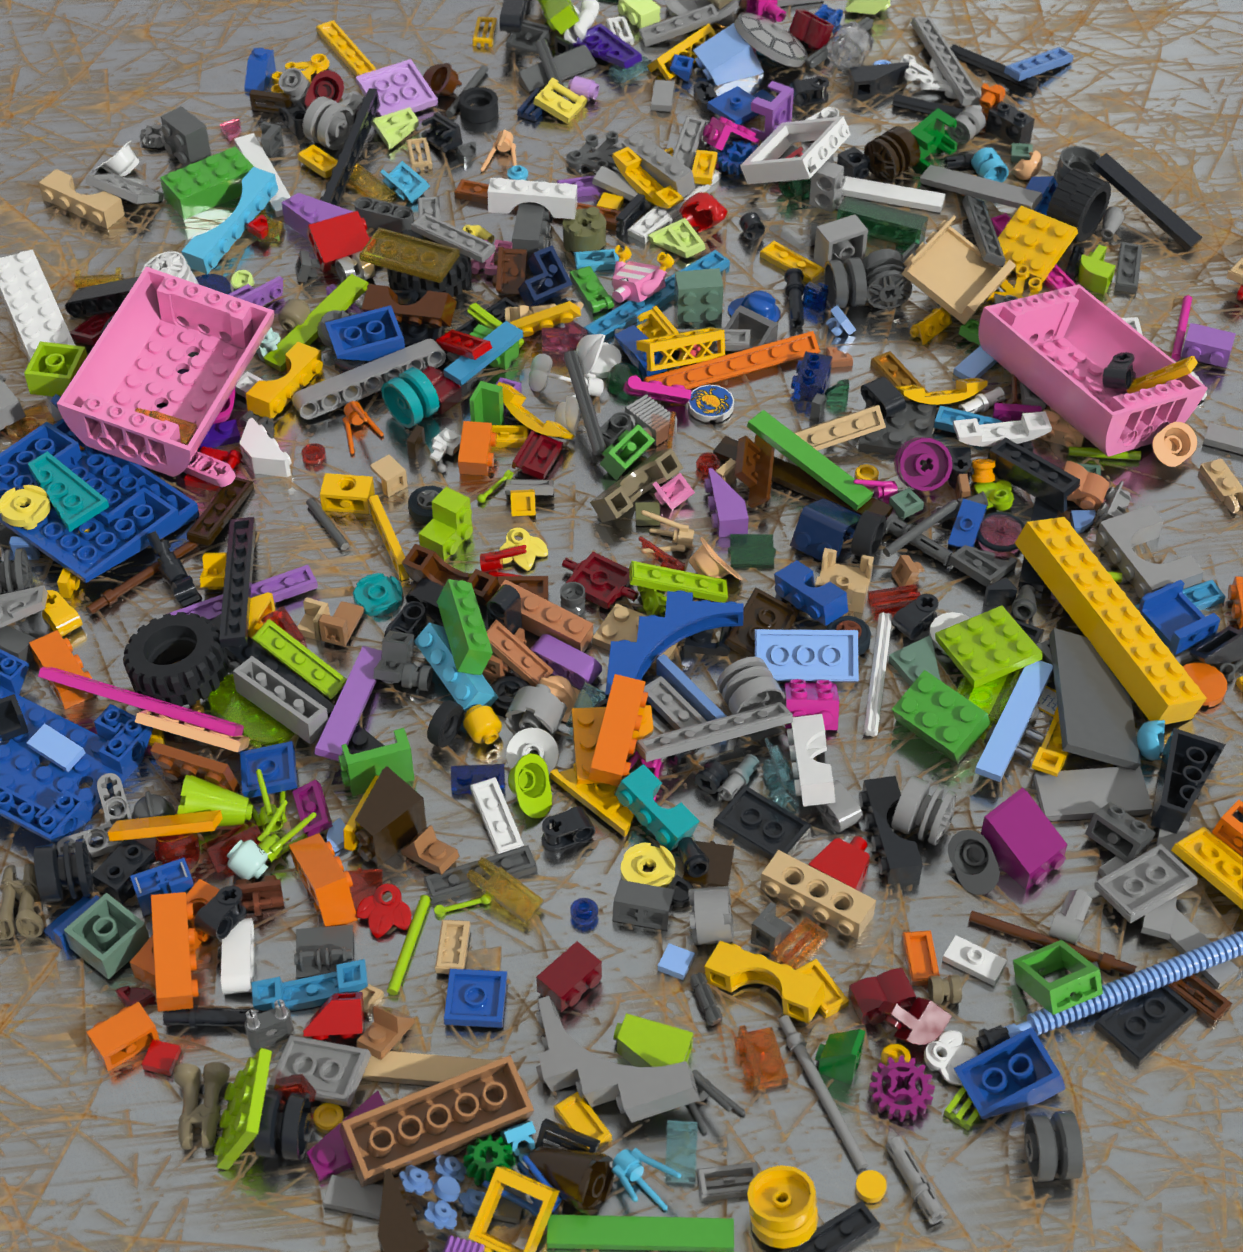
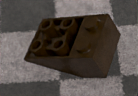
[378,1168,430,1252]

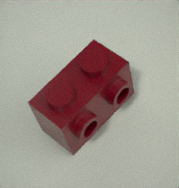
[536,941,602,1013]

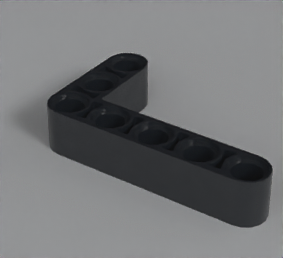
[65,277,139,318]
[405,578,522,635]

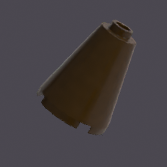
[527,1146,615,1216]

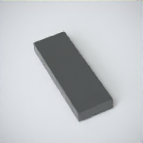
[1114,242,1143,293]

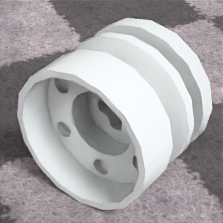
[142,251,199,284]

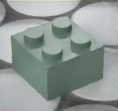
[674,268,723,323]
[64,893,150,979]

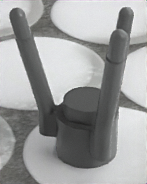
[688,1070,746,1134]

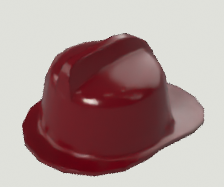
[305,70,344,109]

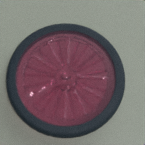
[977,512,1025,552]

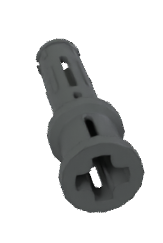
[884,513,954,566]

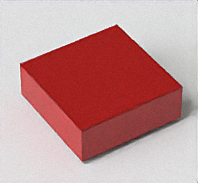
[141,1039,181,1076]

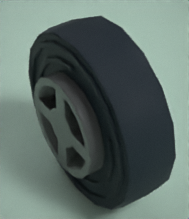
[408,486,443,525]

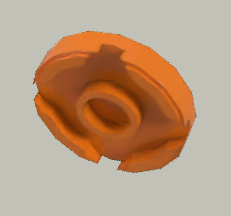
[1183,662,1227,708]

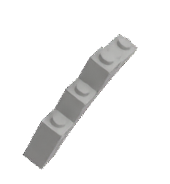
[536,996,700,1123]

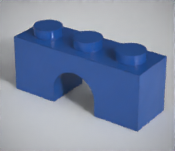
[774,560,849,626]

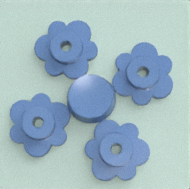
[399,1155,486,1230]

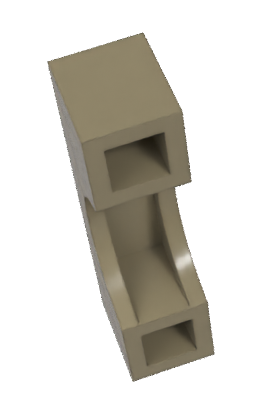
[590,448,683,522]

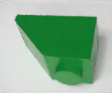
[815,1029,865,1085]

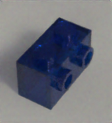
[791,352,832,402]

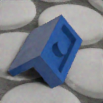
[44,895,100,952]

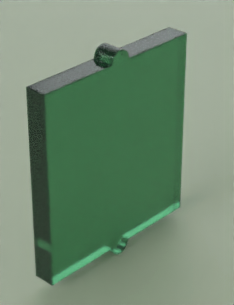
[728,534,776,568]

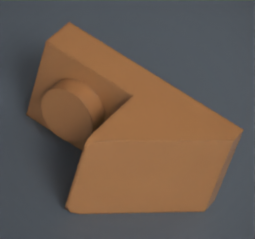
[401,825,460,875]
[357,1005,415,1060]

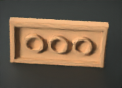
[135,710,250,752]

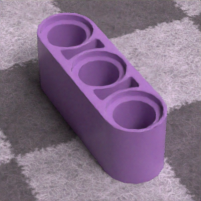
[530,634,602,690]

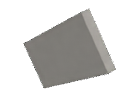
[1034,765,1153,821]

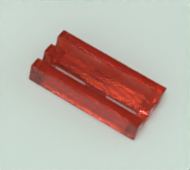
[868,584,921,616]

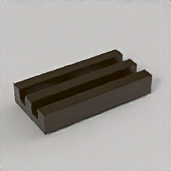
[249,89,292,114]

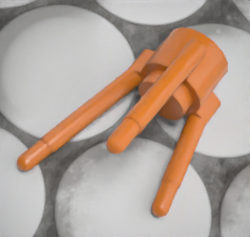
[342,401,384,455]

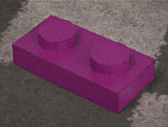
[992,403,1042,422]
[292,779,333,837]

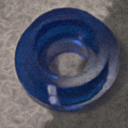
[570,898,598,925]

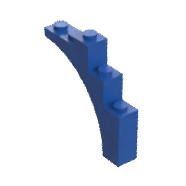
[605,590,744,699]

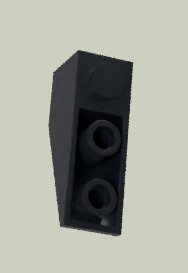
[848,62,909,99]

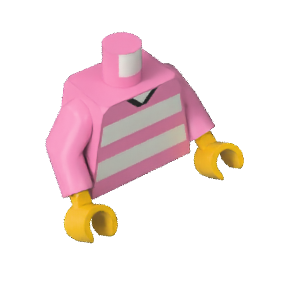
[612,245,674,303]

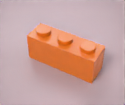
[29,630,94,710]

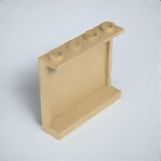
[902,216,1016,325]

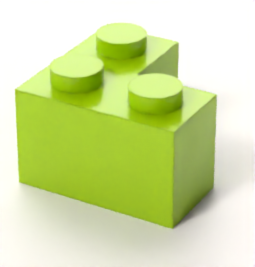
[418,487,473,561]

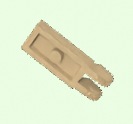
[1199,458,1243,513]

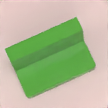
[469,381,504,425]

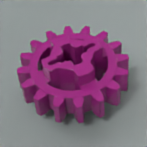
[869,1055,935,1122]

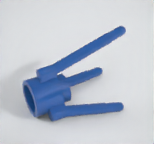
[483,1155,562,1217]

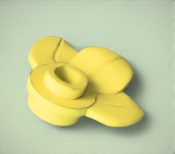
[499,528,548,572]

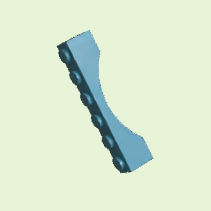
[181,167,278,275]

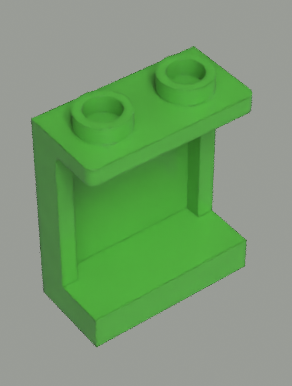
[338,728,415,797]

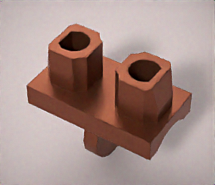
[232,875,284,916]

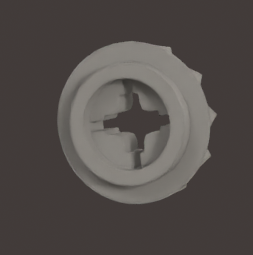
[139,124,166,148]

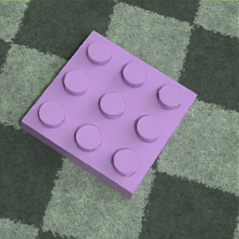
[356,59,438,117]

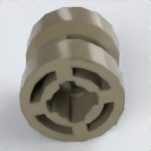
[928,974,962,1005]

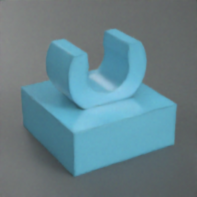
[499,1120,536,1156]

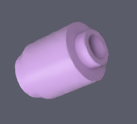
[568,76,599,101]

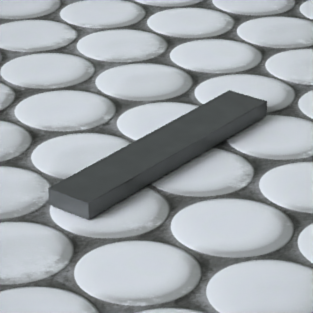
[962,195,1006,267]

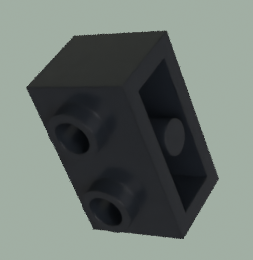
[93,839,158,905]

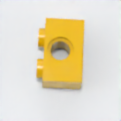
[320,473,375,514]

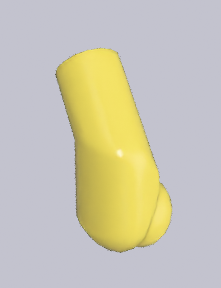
[462,225,495,243]

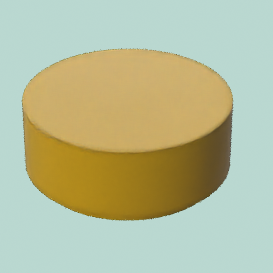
[854,464,879,481]
[880,1044,911,1066]
[313,1103,344,1134]
[855,1170,887,1203]

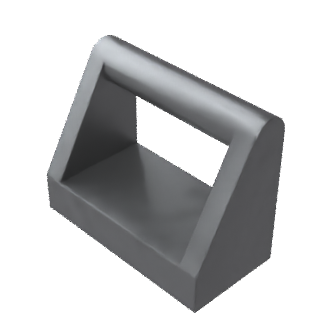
[724,305,778,348]

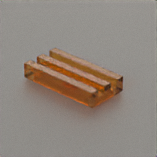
[771,917,828,970]

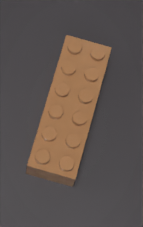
[339,1055,534,1187]

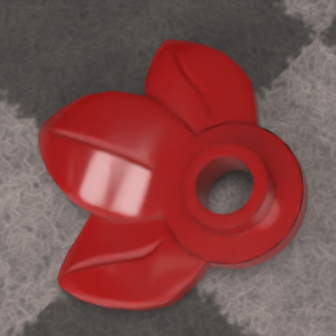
[356,883,412,939]

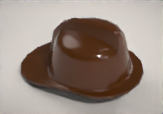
[423,63,462,96]

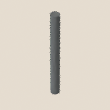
[446,65,488,118]
[883,499,959,557]

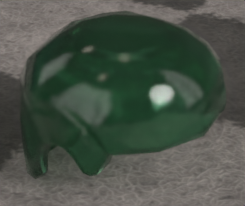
[606,363,643,396]

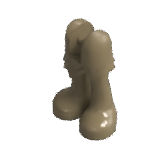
[0,864,44,940]
[173,1062,230,1150]

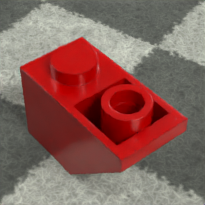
[303,992,365,1040]

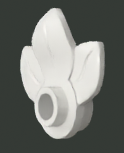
[924,1031,978,1086]

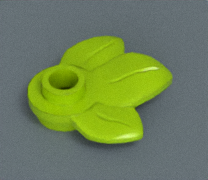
[974,480,1014,511]

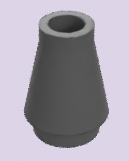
[1011,585,1037,620]

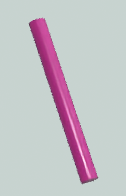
[1171,295,1192,361]

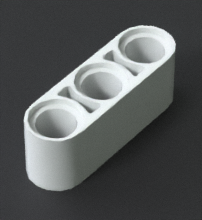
[221,918,254,994]

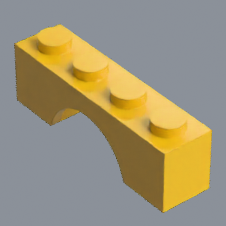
[246,342,323,419]
[704,941,825,1024]

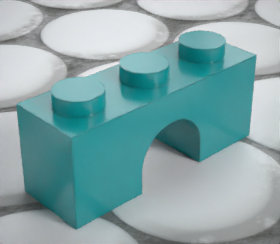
[615,764,700,852]

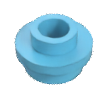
[507,165,528,180]

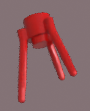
[480,545,527,577]

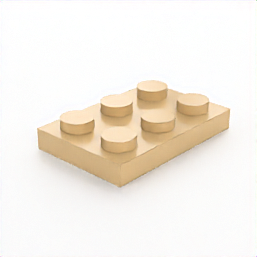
[592,603,680,670]

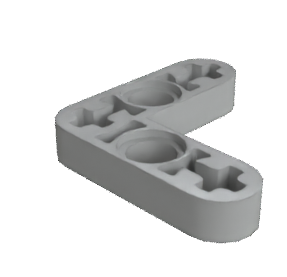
[56,773,136,858]

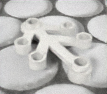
[900,54,958,99]

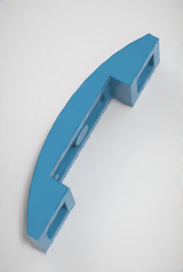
[252,959,368,1011]

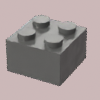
[161,106,211,166]

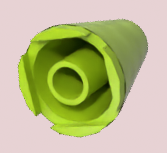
[177,775,253,827]

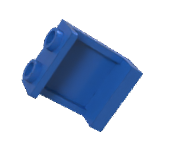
[1138,580,1221,655]

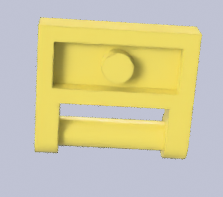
[533,78,587,124]

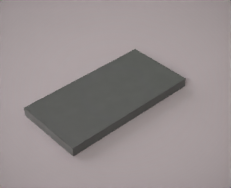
[1049,628,1141,770]

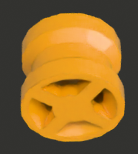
[971,459,995,483]

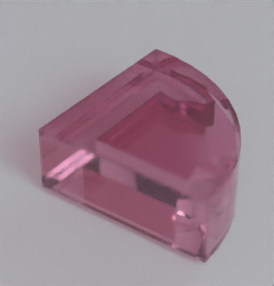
[220,118,241,141]

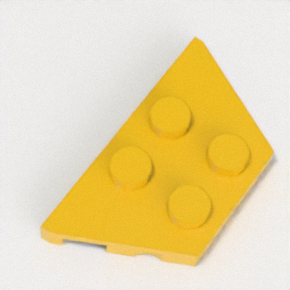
[550,763,634,837]

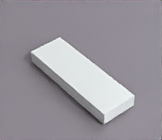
[470,777,524,854]

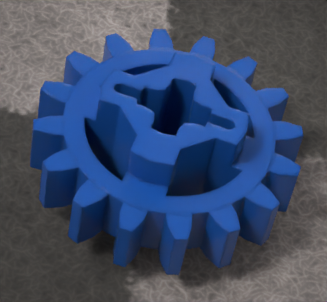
[717,140,758,175]

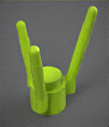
[249,769,287,833]
[257,800,316,862]

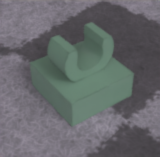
[889,488,924,520]

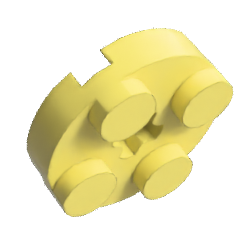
[0,485,51,530]
[620,843,675,888]

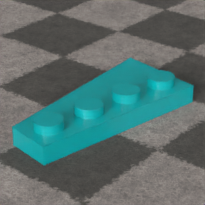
[28,451,109,532]

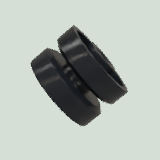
[255,1089,312,1161]

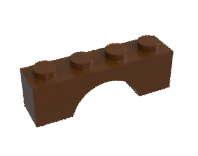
[361,284,457,328]
[402,544,500,607]

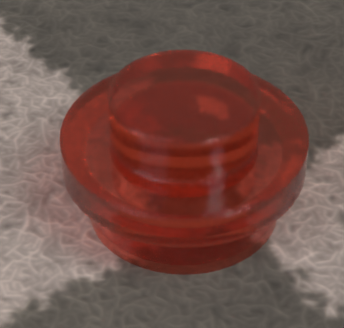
[696,452,720,475]

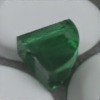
[824,379,849,402]

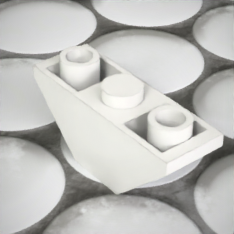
[239,418,292,477]

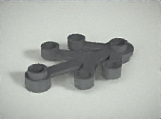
[566,131,623,172]

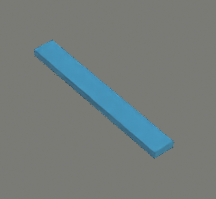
[583,250,730,341]

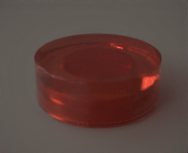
[301,443,326,466]

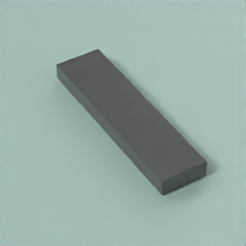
[423,845,537,904]

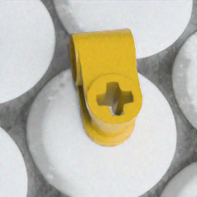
[42,590,83,637]

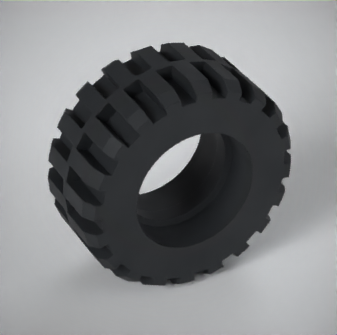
[386,229,472,301]
[123,612,229,707]

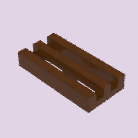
[1168,974,1232,1026]

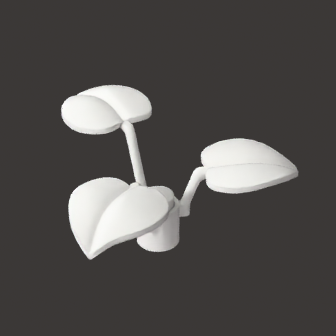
[529,334,606,439]

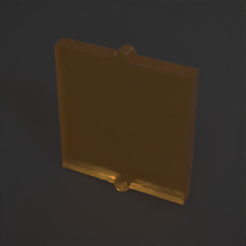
[667,412,676,451]

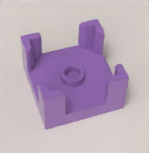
[750,81,794,141]

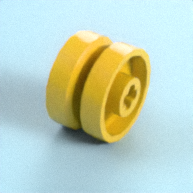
[747,1165,818,1249]

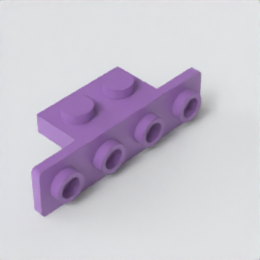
[228,276,283,306]

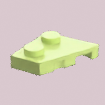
[373,107,419,149]
[648,218,706,258]

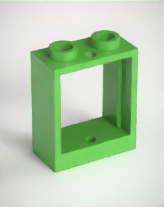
[1013,940,1103,1015]

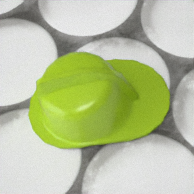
[508,753,552,819]

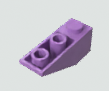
[704,468,749,538]

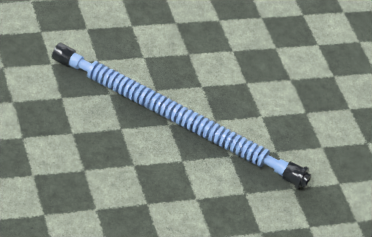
[976,931,1243,1053]

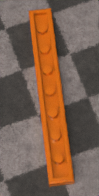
[644,331,820,390]

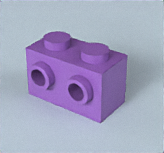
[1181,323,1236,368]

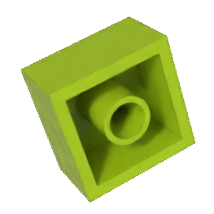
[24,341,87,397]

